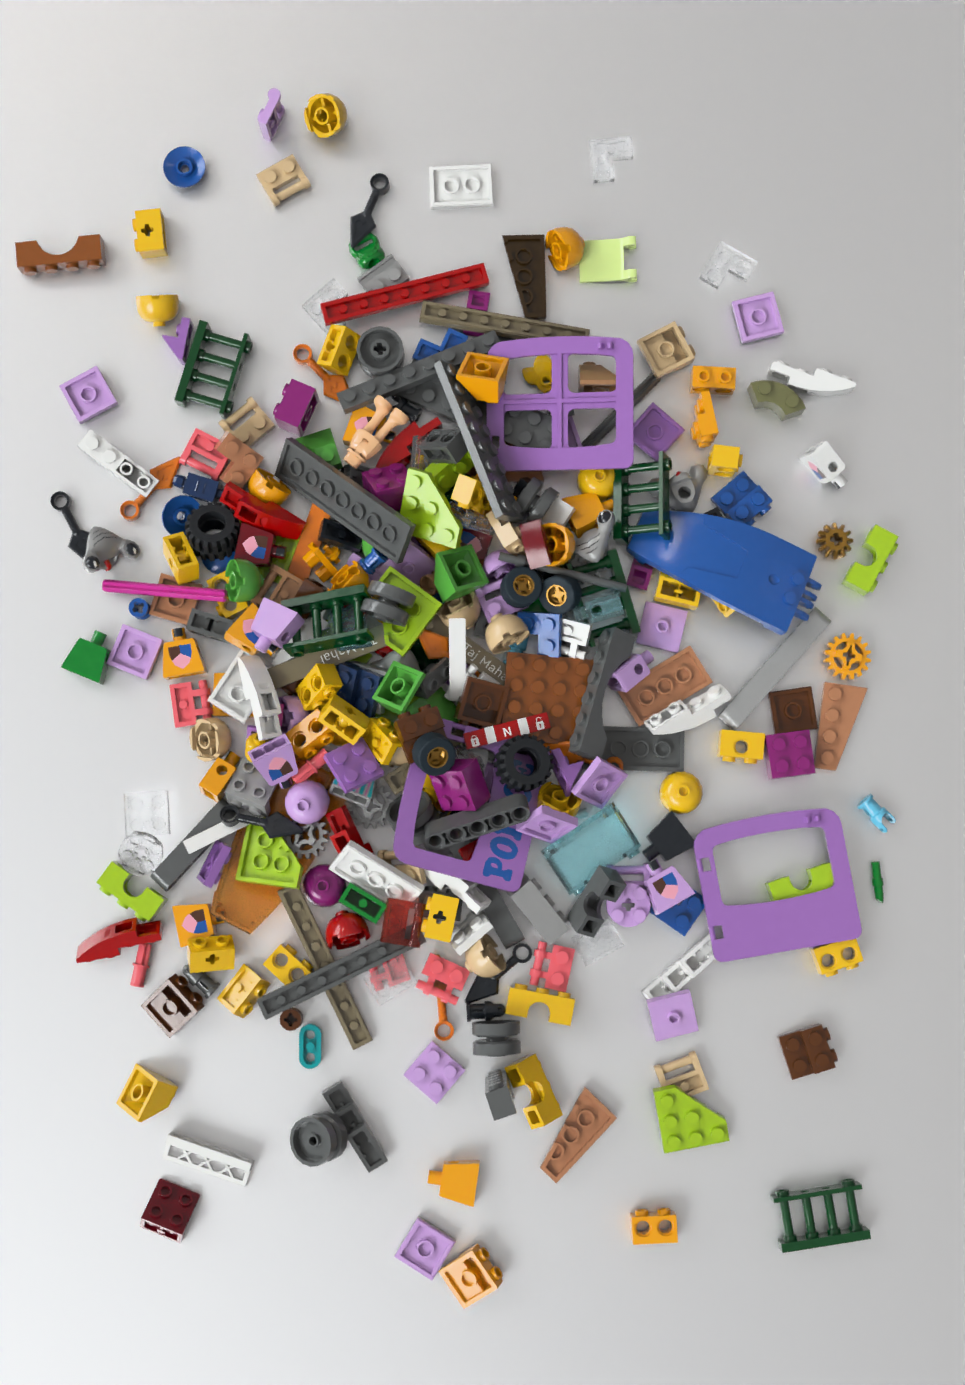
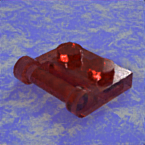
[380,898,427,948]

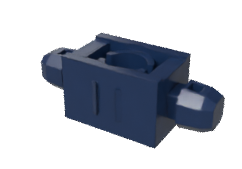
[172,472,224,505]

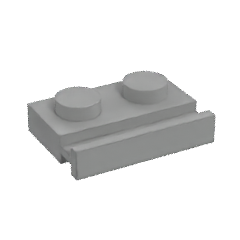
[357,254,410,292]

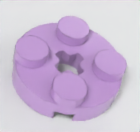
[606,883,650,927]

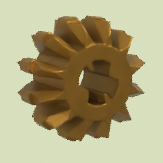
[816,523,853,560]

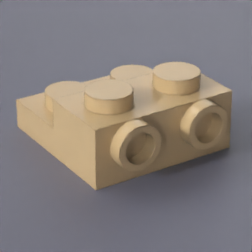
[637,321,696,379]
[486,511,527,558]

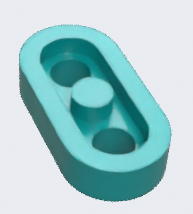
[299,1023,322,1069]

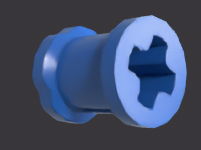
[359,547,388,575]
[129,598,151,620]

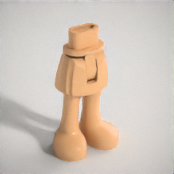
[343,395,409,470]

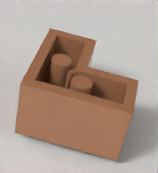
[214,431,264,488]

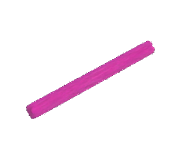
[102,579,227,602]

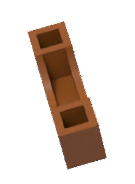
[15,234,106,276]

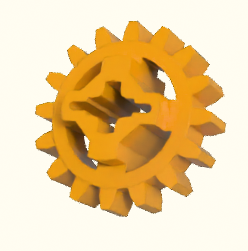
[823,633,871,680]

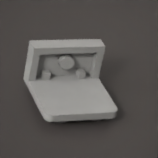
[225,756,277,817]

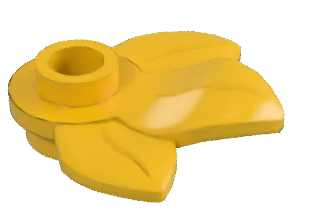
[522,355,552,393]

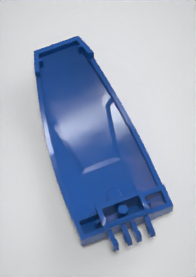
[626,511,822,635]

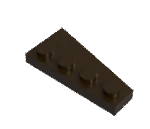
[502,234,546,320]

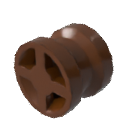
[280,1007,303,1031]

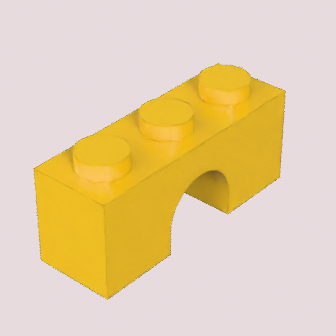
[505,983,575,1026]
[504,1053,563,1129]

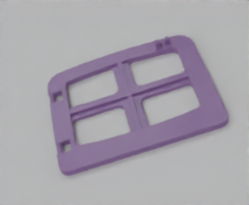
[487,336,634,472]

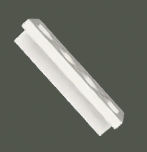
[162,1132,255,1187]

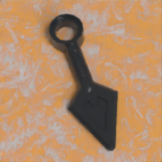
[350,173,390,248]
[50,491,89,559]
[220,805,304,839]
[465,943,532,1003]

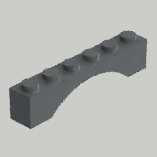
[568,627,636,760]
[485,1069,516,1121]

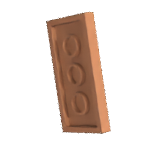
[616,646,713,727]

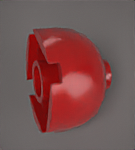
[325,910,371,950]

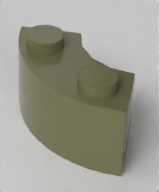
[747,380,806,421]

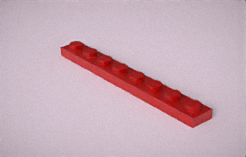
[320,263,489,326]

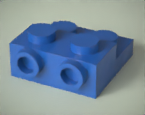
[710,471,773,526]

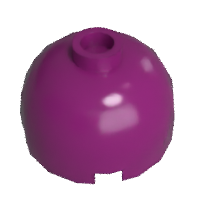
[303,864,347,908]

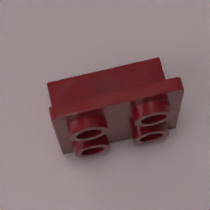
[140,1179,200,1244]

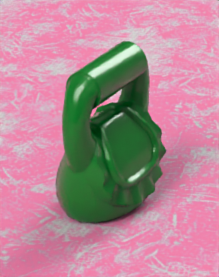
[349,232,385,269]

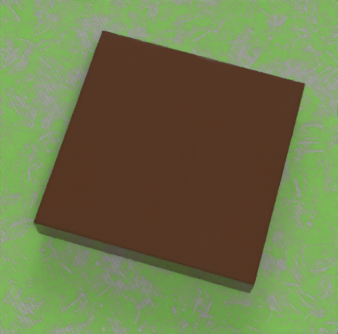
[768,686,818,734]

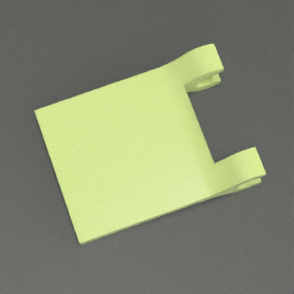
[579,236,637,283]

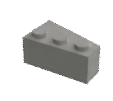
[506,873,569,946]

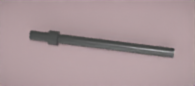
[498,552,627,593]

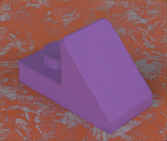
[162,317,194,365]
[551,748,584,797]

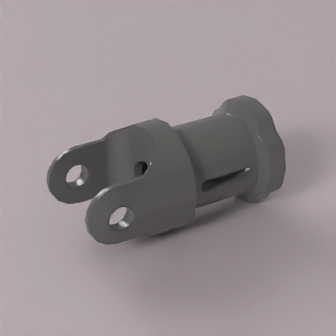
[182,964,221,999]

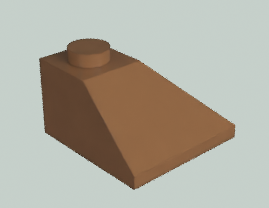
[578,362,616,393]

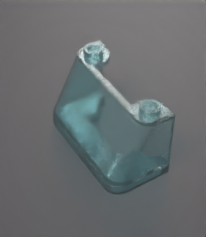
[540,802,641,896]

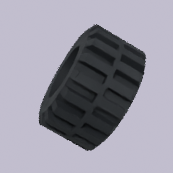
[185,502,240,561]
[494,734,554,792]

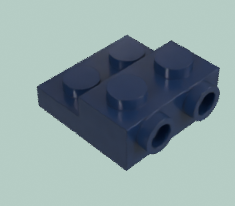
[336,661,384,718]

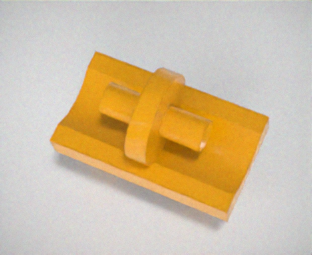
[303,542,341,583]

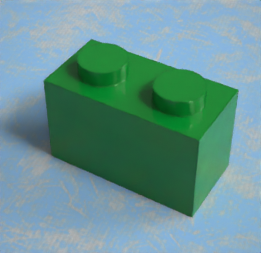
[338,883,388,925]

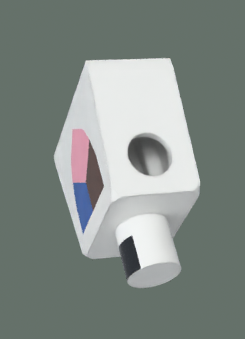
[799,441,848,489]

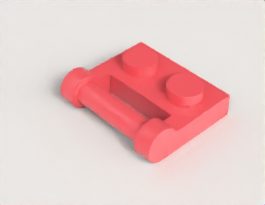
[179,428,229,481]

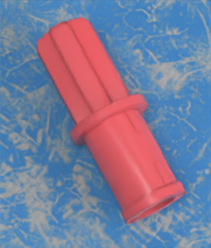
[291,748,328,784]
[130,943,152,988]

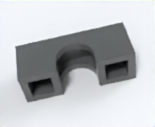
[566,865,627,938]

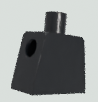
[642,811,694,862]

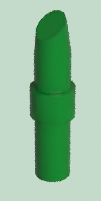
[871,861,884,903]

